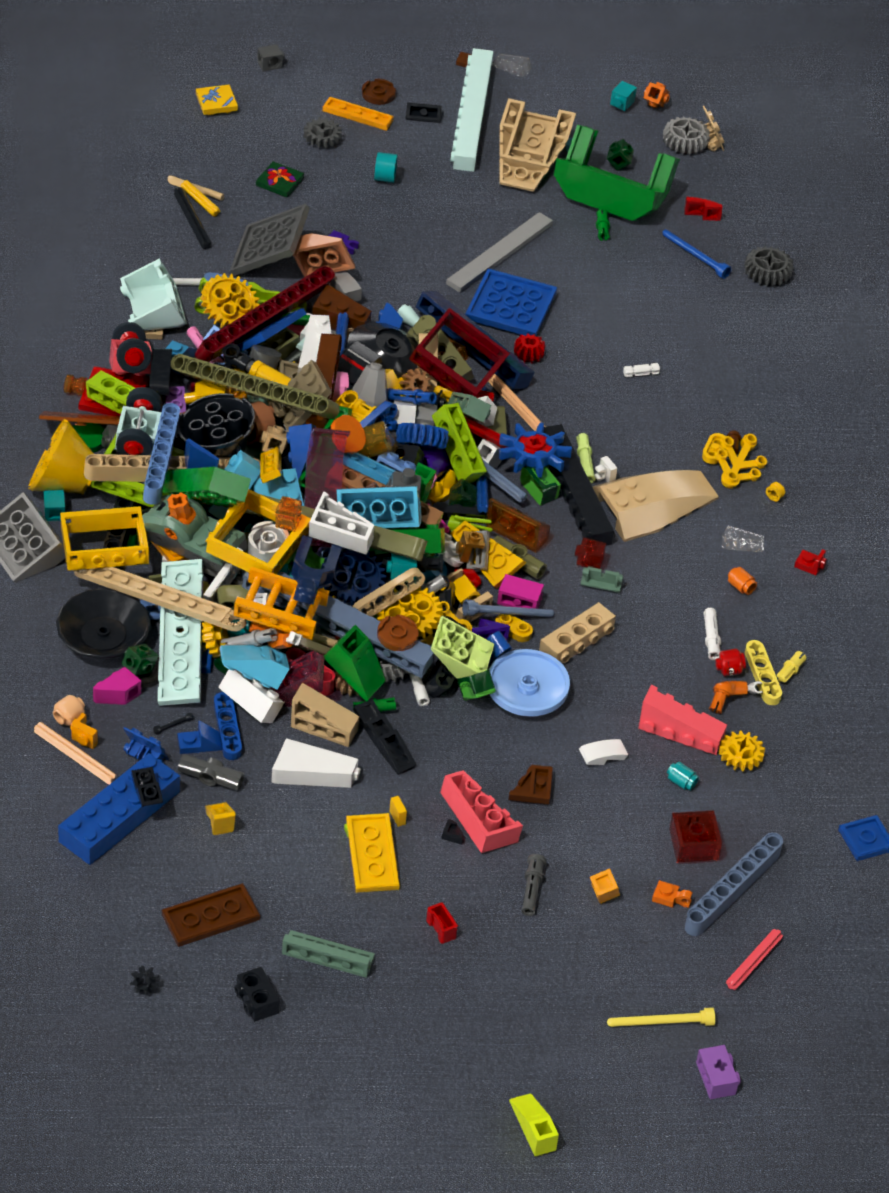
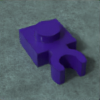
[329,230,359,255]

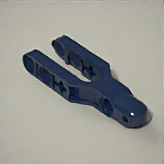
[291,535,342,604]

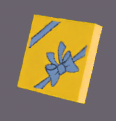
[196,84,238,115]

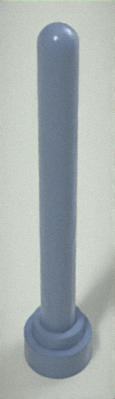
[462,599,554,617]

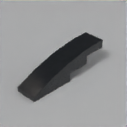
[353,698,416,774]

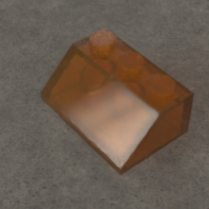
[486,498,550,553]

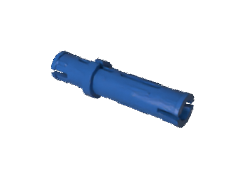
[387,388,437,405]

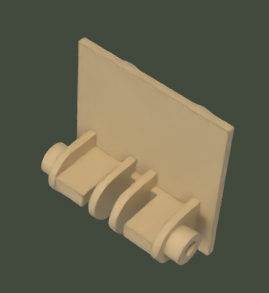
[703,106,725,151]

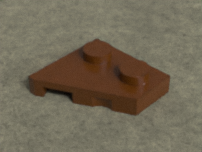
[508,765,553,805]

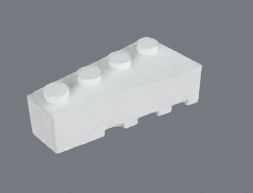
[296,315,331,376]

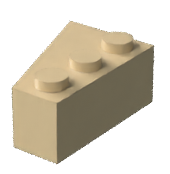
[291,683,359,747]

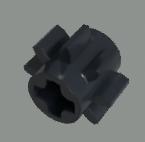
[130,966,159,994]

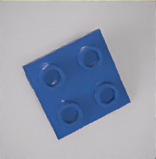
[123,727,169,763]

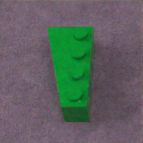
[368,524,445,555]

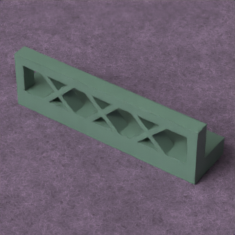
[282,930,375,978]

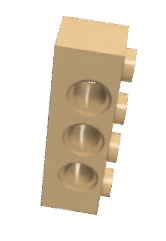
[539,602,616,663]

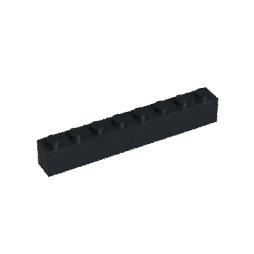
[544,424,614,549]

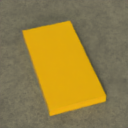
[346,813,400,893]

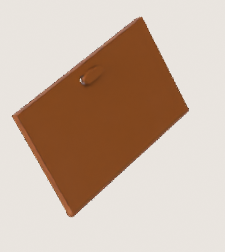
[39,411,120,426]

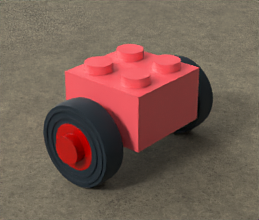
[109,322,152,376]

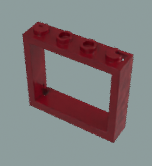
[409,308,510,397]

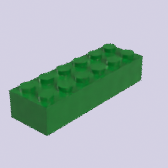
[163,467,251,507]

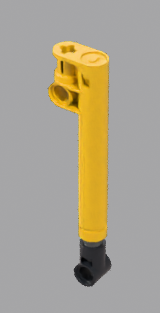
[223,344,377,430]

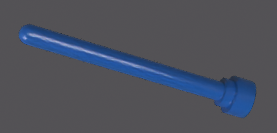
[662,230,731,279]

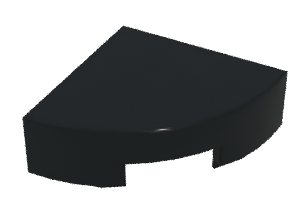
[441,819,463,845]

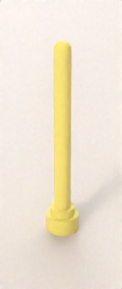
[607,1008,715,1027]

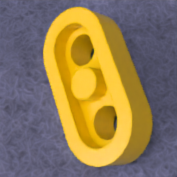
[702,433,728,464]
[495,614,533,642]

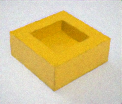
[389,796,407,827]

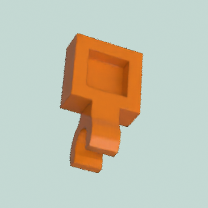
[652,880,693,908]

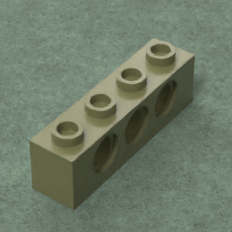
[412,315,474,381]

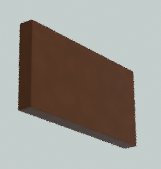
[162,883,260,947]

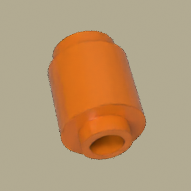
[728,567,757,595]

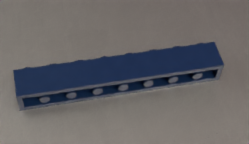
[415,291,535,389]

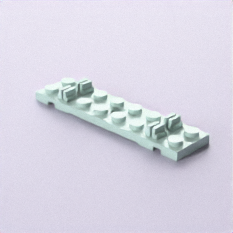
[158,559,203,706]

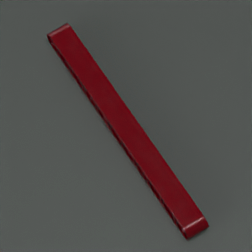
[195,266,335,362]

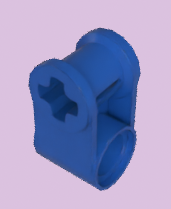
[486,631,512,666]

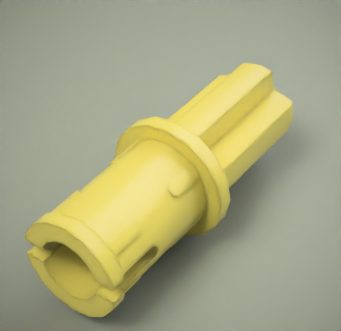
[777,651,806,683]

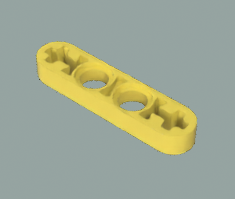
[745,640,782,705]

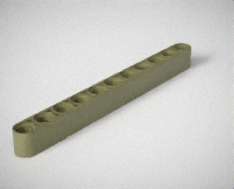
[171,354,340,419]
[221,494,428,561]

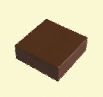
[456,52,472,67]

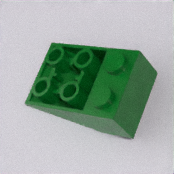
[323,625,386,702]

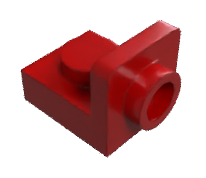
[794,549,827,575]

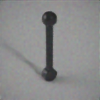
[153,713,193,735]

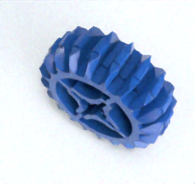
[396,423,449,449]

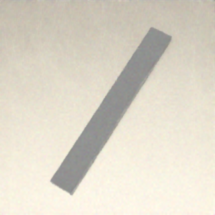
[446,212,553,293]

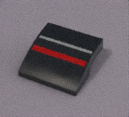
[338,341,383,387]

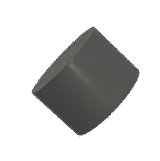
[249,345,281,370]

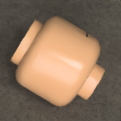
[53,695,85,726]

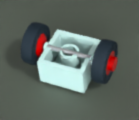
[115,387,162,455]

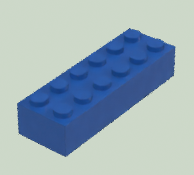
[58,753,180,865]

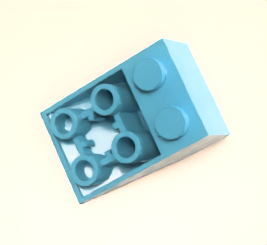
[220,645,289,690]

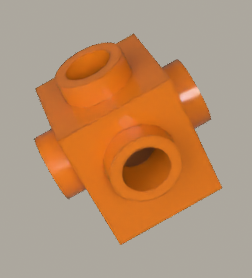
[643,82,670,108]

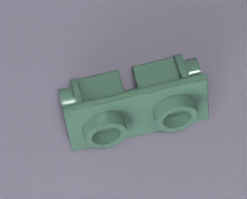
[580,566,623,593]

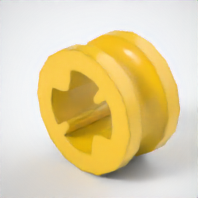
[766,482,786,502]

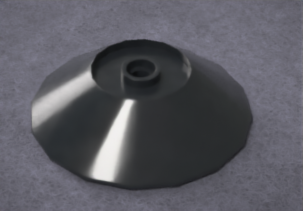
[345,322,418,386]
[56,588,151,659]

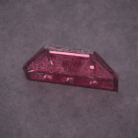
[268,650,324,707]

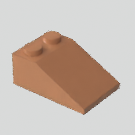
[293,233,356,277]

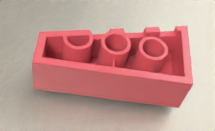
[638,685,727,755]
[440,770,523,853]

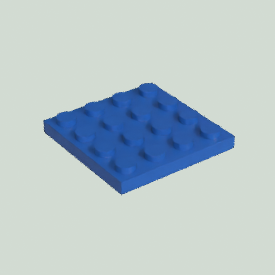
[465,268,557,336]

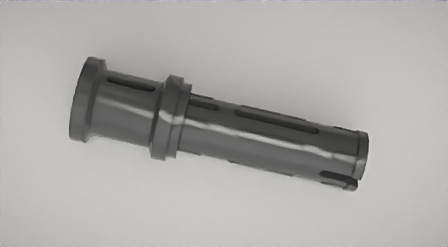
[521,854,547,916]

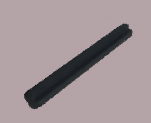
[174,187,211,249]

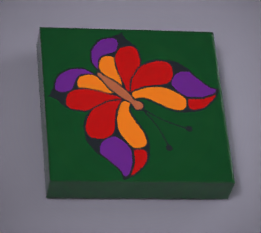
[256,161,304,197]

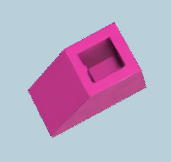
[93,667,141,705]

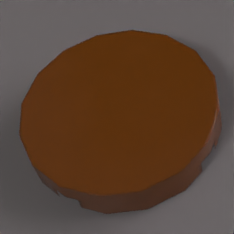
[362,78,396,105]

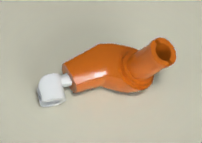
[249,622,302,649]
[709,681,763,714]

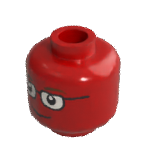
[715,649,746,676]

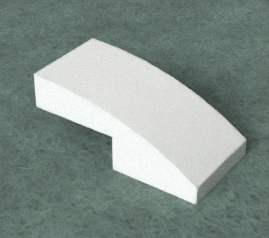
[579,739,628,765]

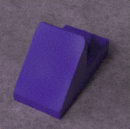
[472,619,510,641]

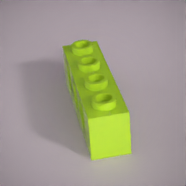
[86,370,135,414]
[432,403,487,484]

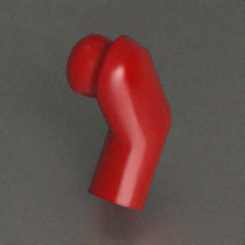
[454,569,481,588]

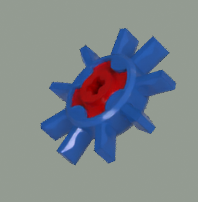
[499,422,572,477]

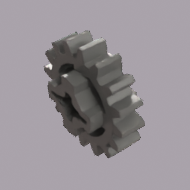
[304,117,342,148]

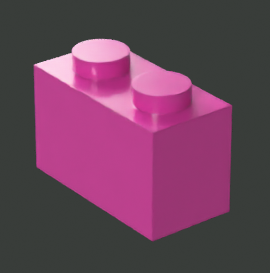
[497,574,544,609]

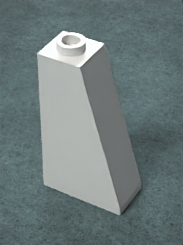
[272,738,361,788]

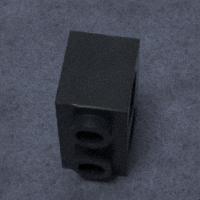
[234,966,280,1022]

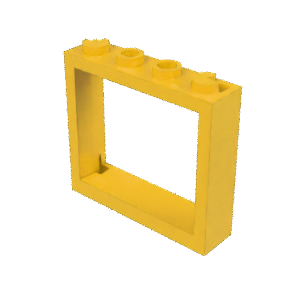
[205,489,311,574]
[60,506,149,571]

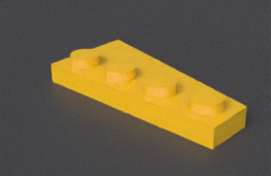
[450,521,526,589]

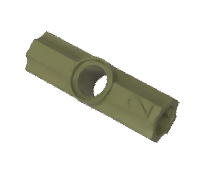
[493,535,547,579]

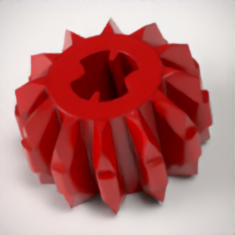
[514,333,545,364]

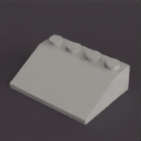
[0,492,65,583]

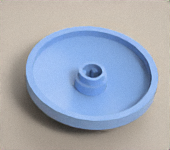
[489,649,570,716]

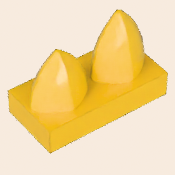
[428,469,463,506]

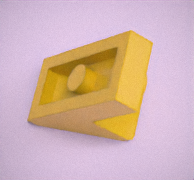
[205,802,235,835]

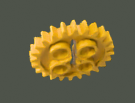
[200,273,260,329]
[377,587,444,639]

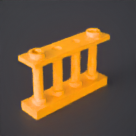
[233,567,329,640]

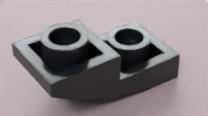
[131,767,163,807]

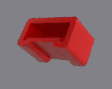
[426,902,458,944]

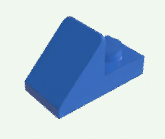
[177,721,222,754]

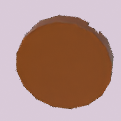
[377,615,419,651]

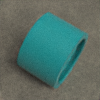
[374,152,398,183]

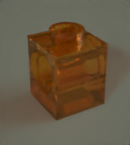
[275,496,302,532]

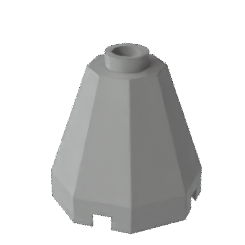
[352,362,388,407]

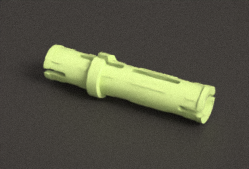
[576,433,595,483]

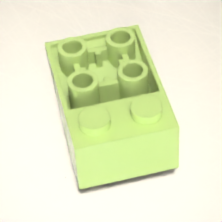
[431,616,494,678]

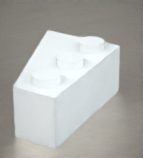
[309,492,374,555]

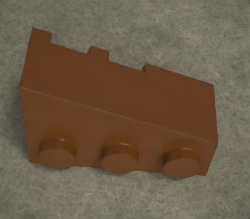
[312,284,372,330]

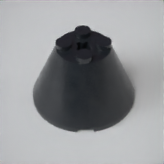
[177,393,256,457]

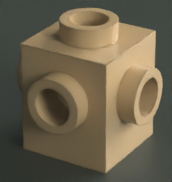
[260,425,288,455]

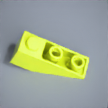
[509,1093,559,1156]

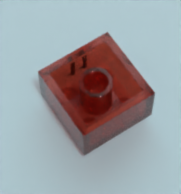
[669,810,722,863]

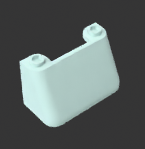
[120,258,187,331]

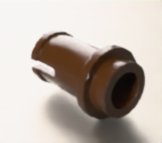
[727,430,741,455]

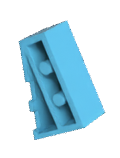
[207,450,260,520]

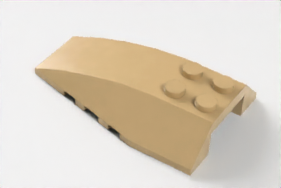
[500,98,576,192]
[592,470,719,542]

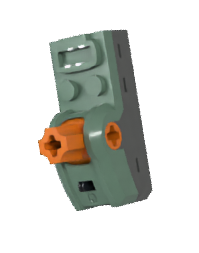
[142,492,248,573]

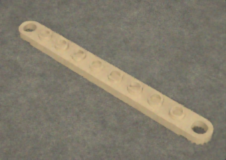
[73,567,246,631]

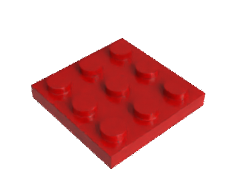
[78,366,149,416]

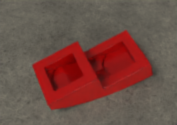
[684,197,723,221]

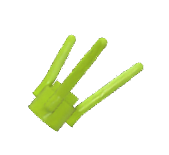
[447,515,493,536]

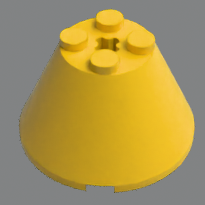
[28,419,94,494]

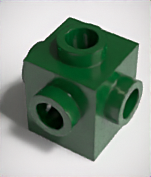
[607,139,634,171]
[121,644,159,676]

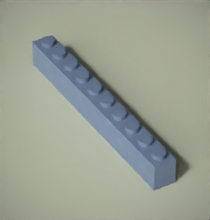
[242,571,435,678]

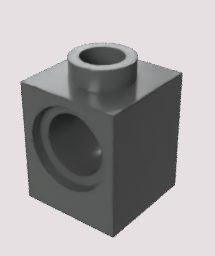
[257,44,285,72]

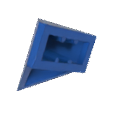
[184,438,219,469]

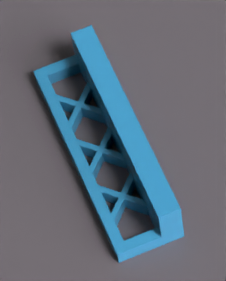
[331,448,395,485]

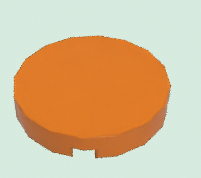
[331,415,366,454]

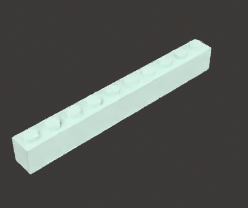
[450,48,493,172]

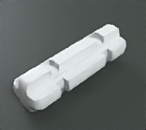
[623,363,660,377]

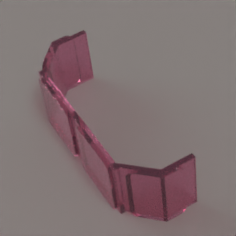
[304,428,350,547]

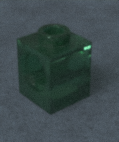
[449,478,477,507]

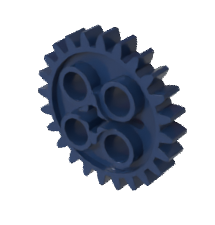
[321,548,386,607]

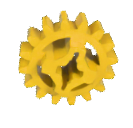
[202,622,229,658]
[719,731,765,771]

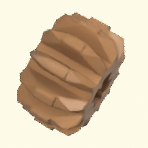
[399,368,432,398]

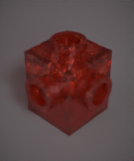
[575,537,606,569]

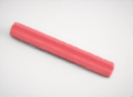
[726,929,783,990]

